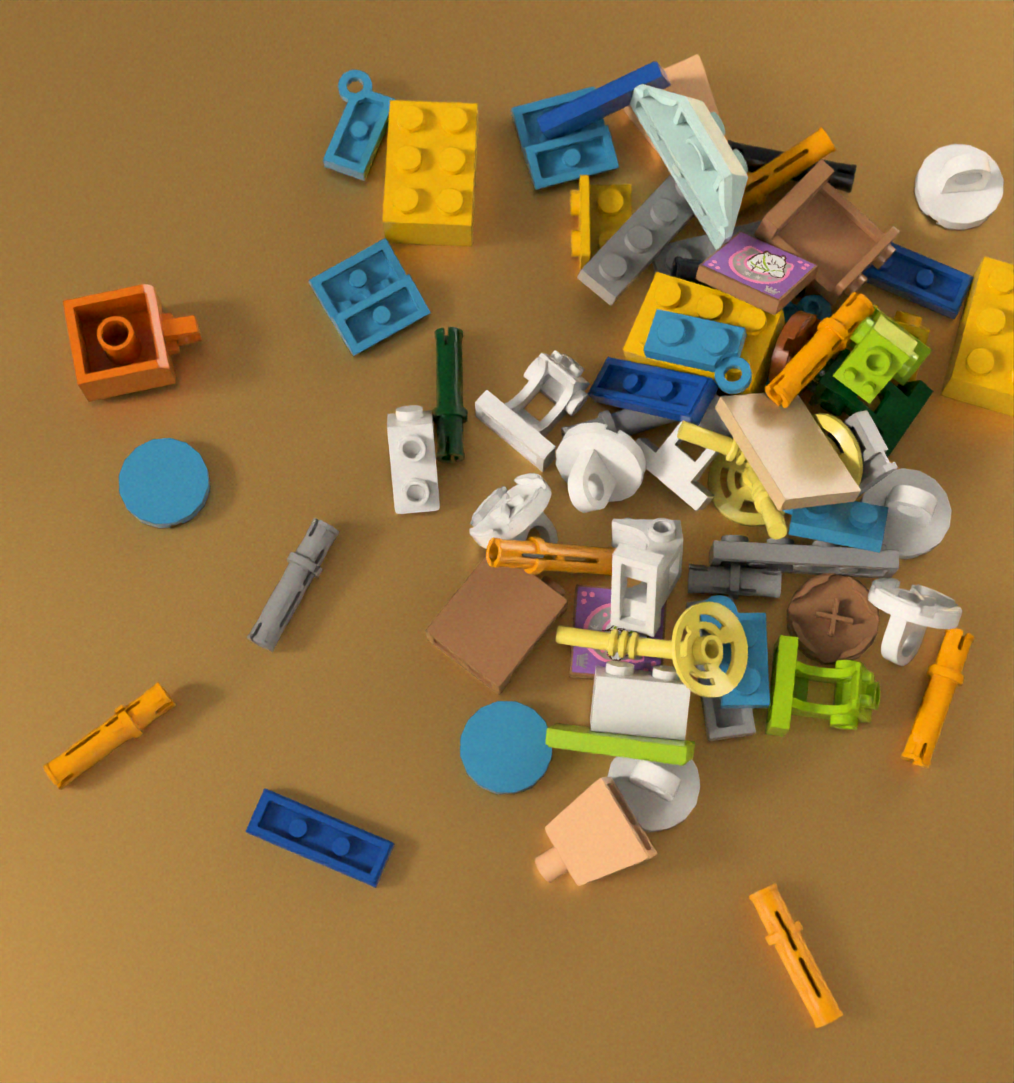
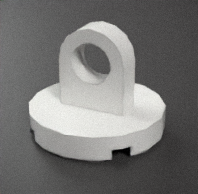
[914,144,1004,230]
[555,422,646,513]
[860,468,952,559]
[469,473,558,558]
[868,578,962,666]
[607,756,700,832]

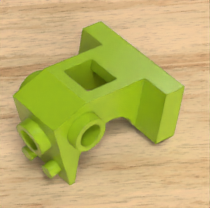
[833,305,932,404]
[765,635,881,737]

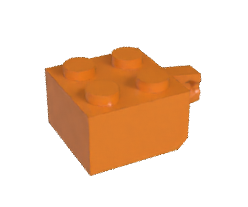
[63,284,201,402]

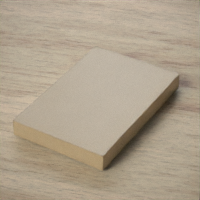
[715,393,861,511]

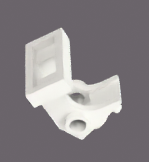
[475,350,590,472]
[636,393,732,511]
[610,518,683,637]

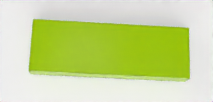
[545,723,695,766]

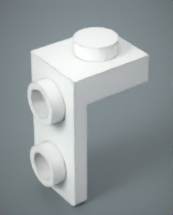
[387,405,440,514]

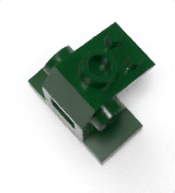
[806,349,933,458]

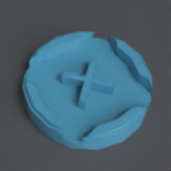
[119,438,210,528]
[460,701,552,795]

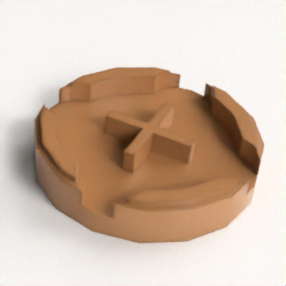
[787,573,879,665]

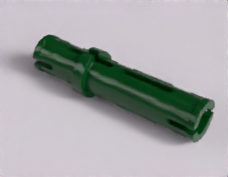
[432,327,468,463]

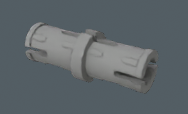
[688,562,782,599]

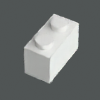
[590,661,691,741]

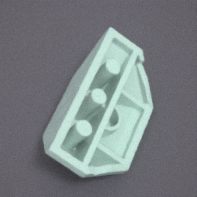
[630,84,748,250]

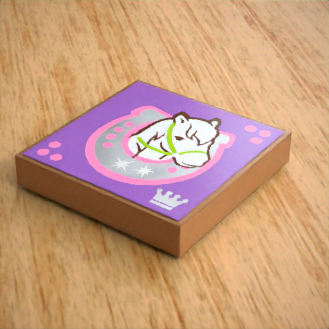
[696,231,819,315]
[569,584,667,679]

